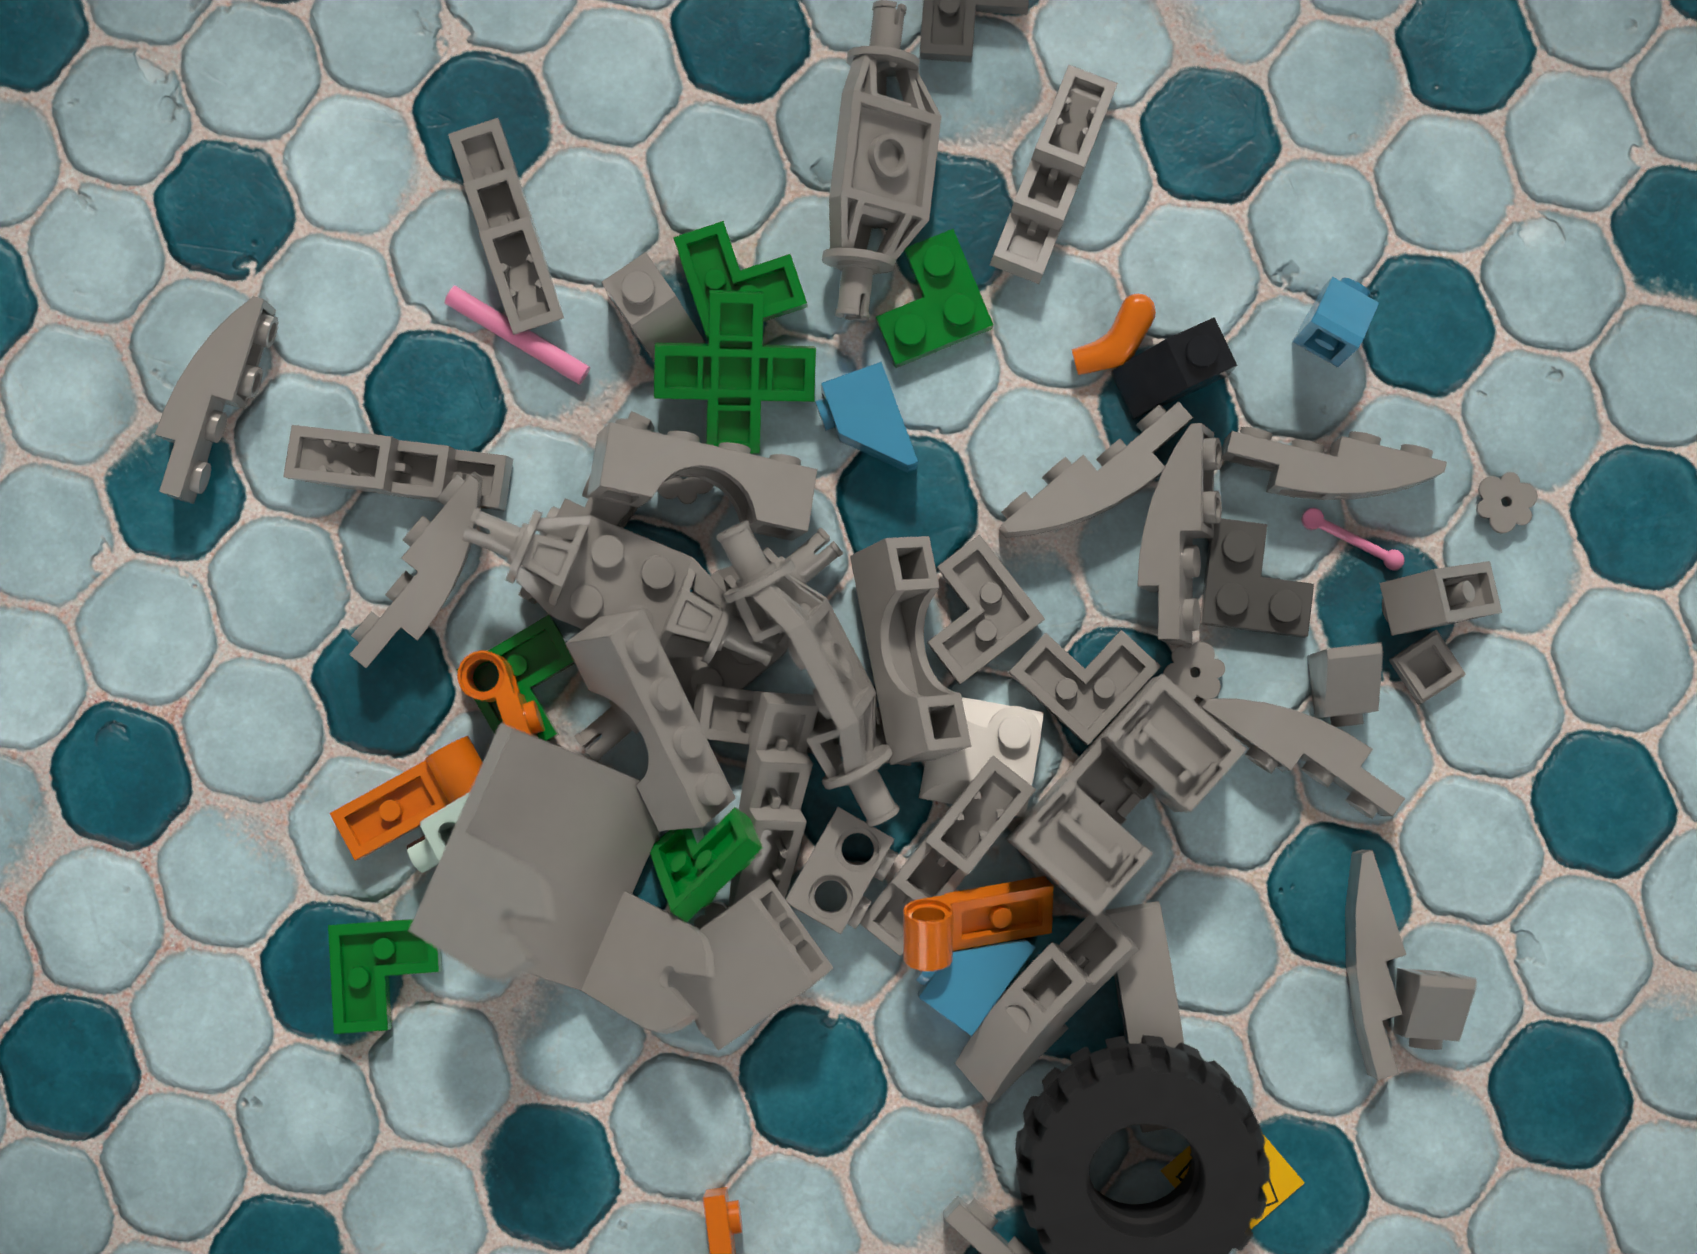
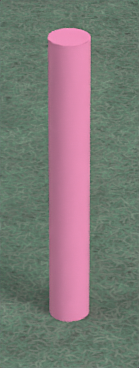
[444,286,590,385]

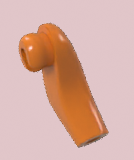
[1072,294,1156,375]

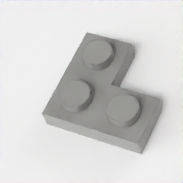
[927,534,1045,685]
[1008,630,1161,746]

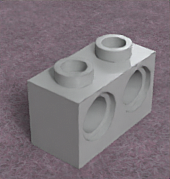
[785,807,898,934]

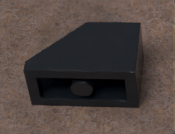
[1110,317,1237,420]

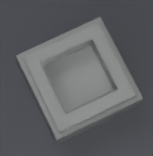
[1389,630,1466,704]

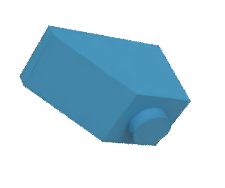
[1292,276,1379,367]
[815,361,918,472]
[916,938,1035,1036]

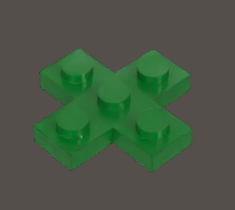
[654,290,816,454]

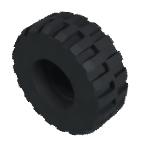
[1015,1035,1270,1254]

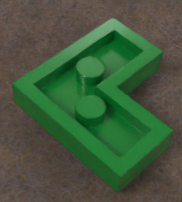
[673,221,808,340]
[875,229,994,369]
[456,615,575,742]
[650,807,763,923]
[328,919,442,1034]

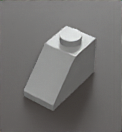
[602,252,706,362]
[1380,561,1502,636]
[1307,643,1383,727]
[1393,968,1476,1050]

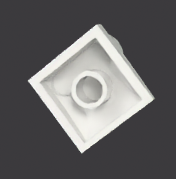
[919,697,1044,818]

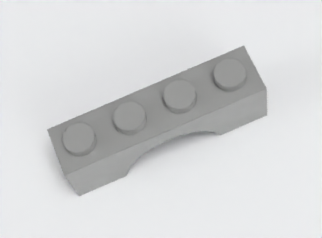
[587,419,817,541]
[850,536,972,765]
[566,609,736,831]

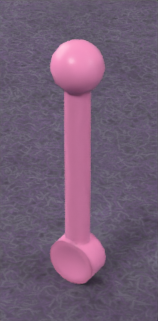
[1301,508,1405,571]

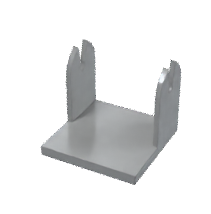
[409,723,716,1034]

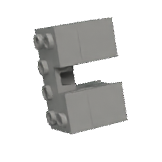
[1005,674,1247,917]

